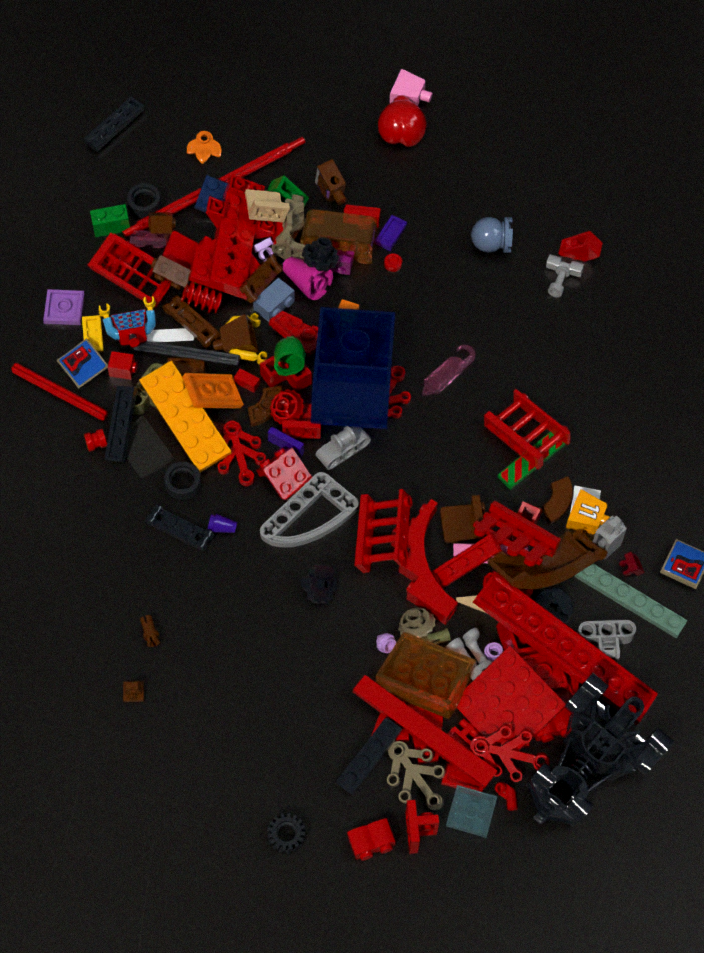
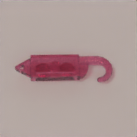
[422,345,476,396]

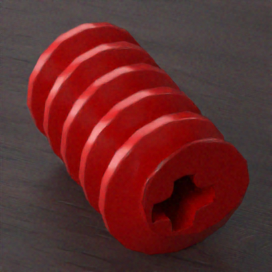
[181,282,222,314]

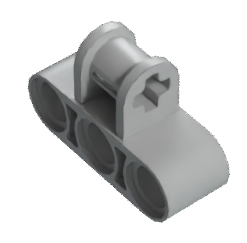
[316,424,371,470]
[577,620,636,660]

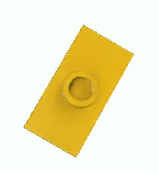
[82,315,104,353]

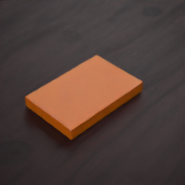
[182,373,244,408]

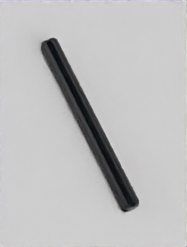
[133,341,240,366]

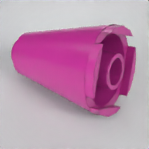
[283,256,333,300]

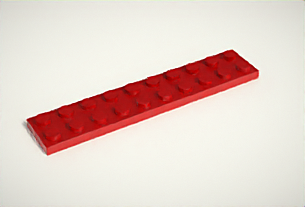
[473,572,658,725]

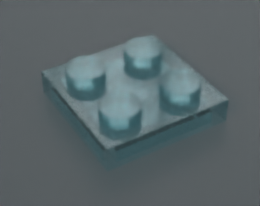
[446,785,497,838]

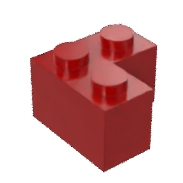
[260,356,312,393]

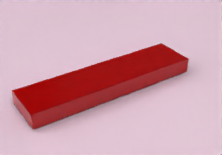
[431,534,502,589]

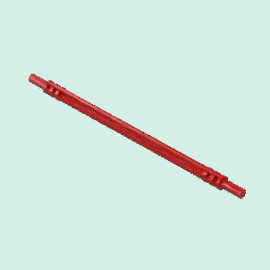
[122,137,305,238]

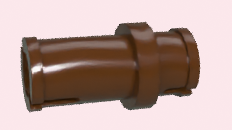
[140,615,160,647]

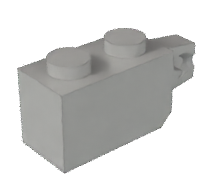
[593,516,627,559]

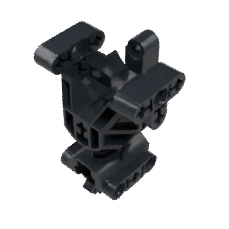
[525,673,674,827]

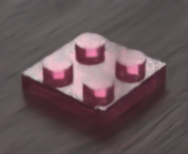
[130,230,171,248]

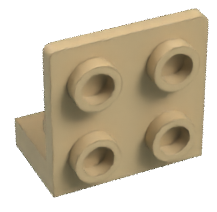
[245,189,290,222]

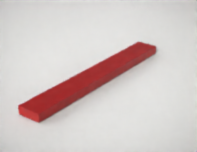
[353,675,497,788]

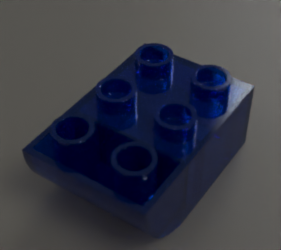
[311,307,395,429]

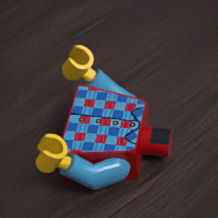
[99,296,156,347]

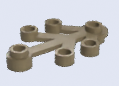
[387,741,445,811]

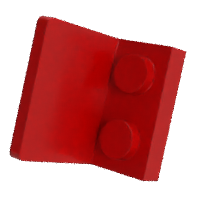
[282,404,321,439]

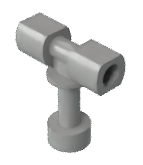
[546,254,584,297]

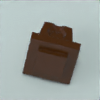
[123,681,144,702]

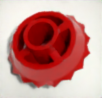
[270,389,305,424]

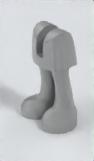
[446,628,493,681]

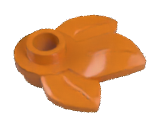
[187,131,222,164]

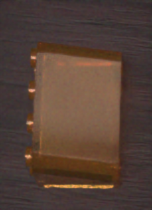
[300,210,377,264]

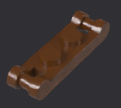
[239,254,283,303]
[162,295,221,348]

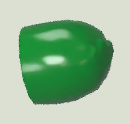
[274,336,306,376]

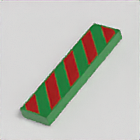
[497,432,565,490]

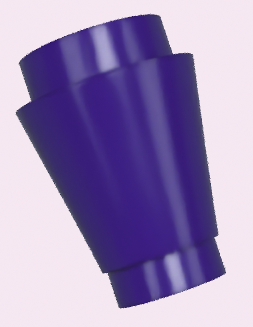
[208,514,237,533]

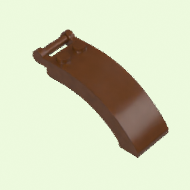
[487,529,608,589]

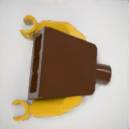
[213,313,268,365]

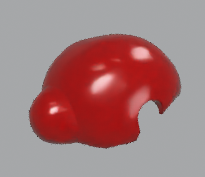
[378,95,426,147]

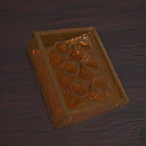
[376,632,476,719]

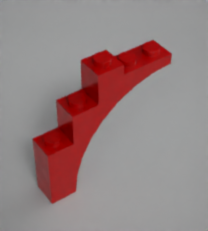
[391,499,458,625]

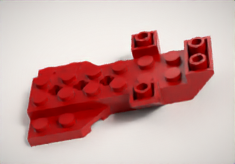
[189,174,276,300]

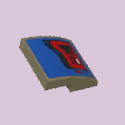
[56,338,108,389]
[660,539,704,589]

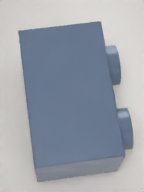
[253,278,295,322]

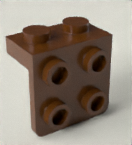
[440,495,485,543]

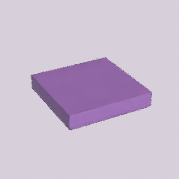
[43,289,85,325]

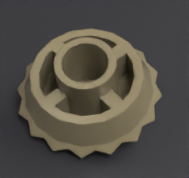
[398,607,436,640]

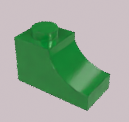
[266,175,309,206]

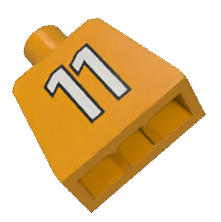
[566,489,610,535]

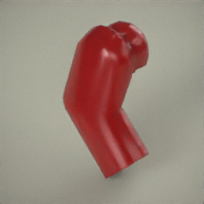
[495,782,518,811]

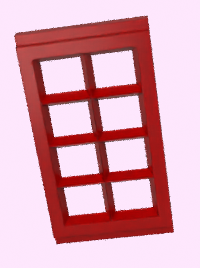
[88,233,171,308]

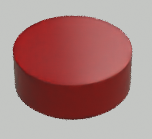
[384,253,402,272]

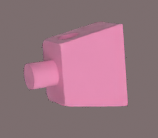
[390,69,433,106]

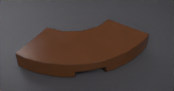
[248,386,282,427]
[542,476,572,524]

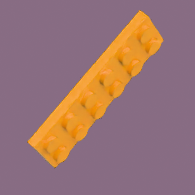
[139,361,232,473]

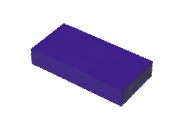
[375,215,407,251]
[268,427,304,458]

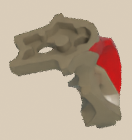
[271,194,305,260]

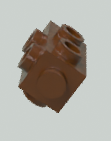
[150,255,190,290]

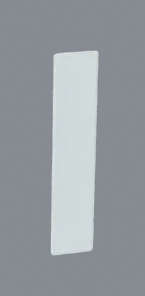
[147,328,194,342]

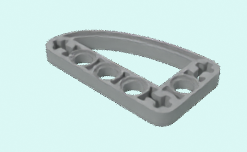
[260,472,359,547]

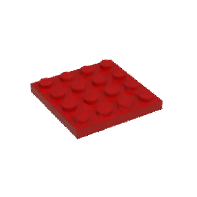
[452,646,566,759]

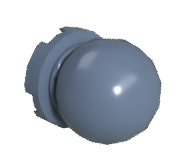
[471,217,513,253]

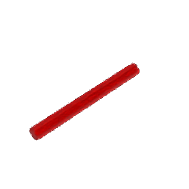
[11,363,108,421]

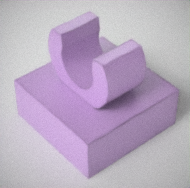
[252,237,273,260]

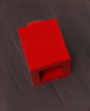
[108,351,137,380]

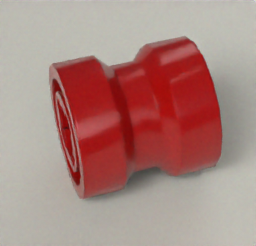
[84,429,107,452]

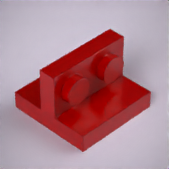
[405,800,439,854]

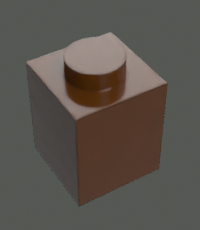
[148,212,175,234]

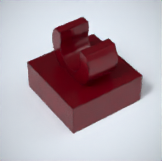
[619,552,645,576]

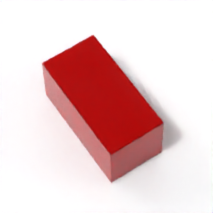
[234,369,260,393]

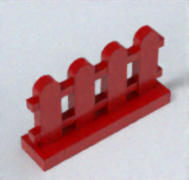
[473,501,561,566]

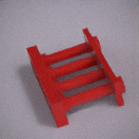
[484,389,570,470]
[354,489,412,573]

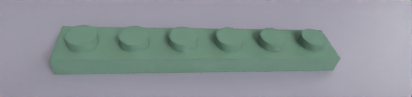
[574,564,688,638]

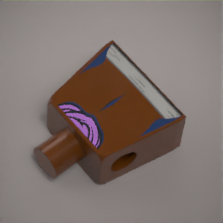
[314,159,347,205]

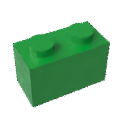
[90,204,130,238]

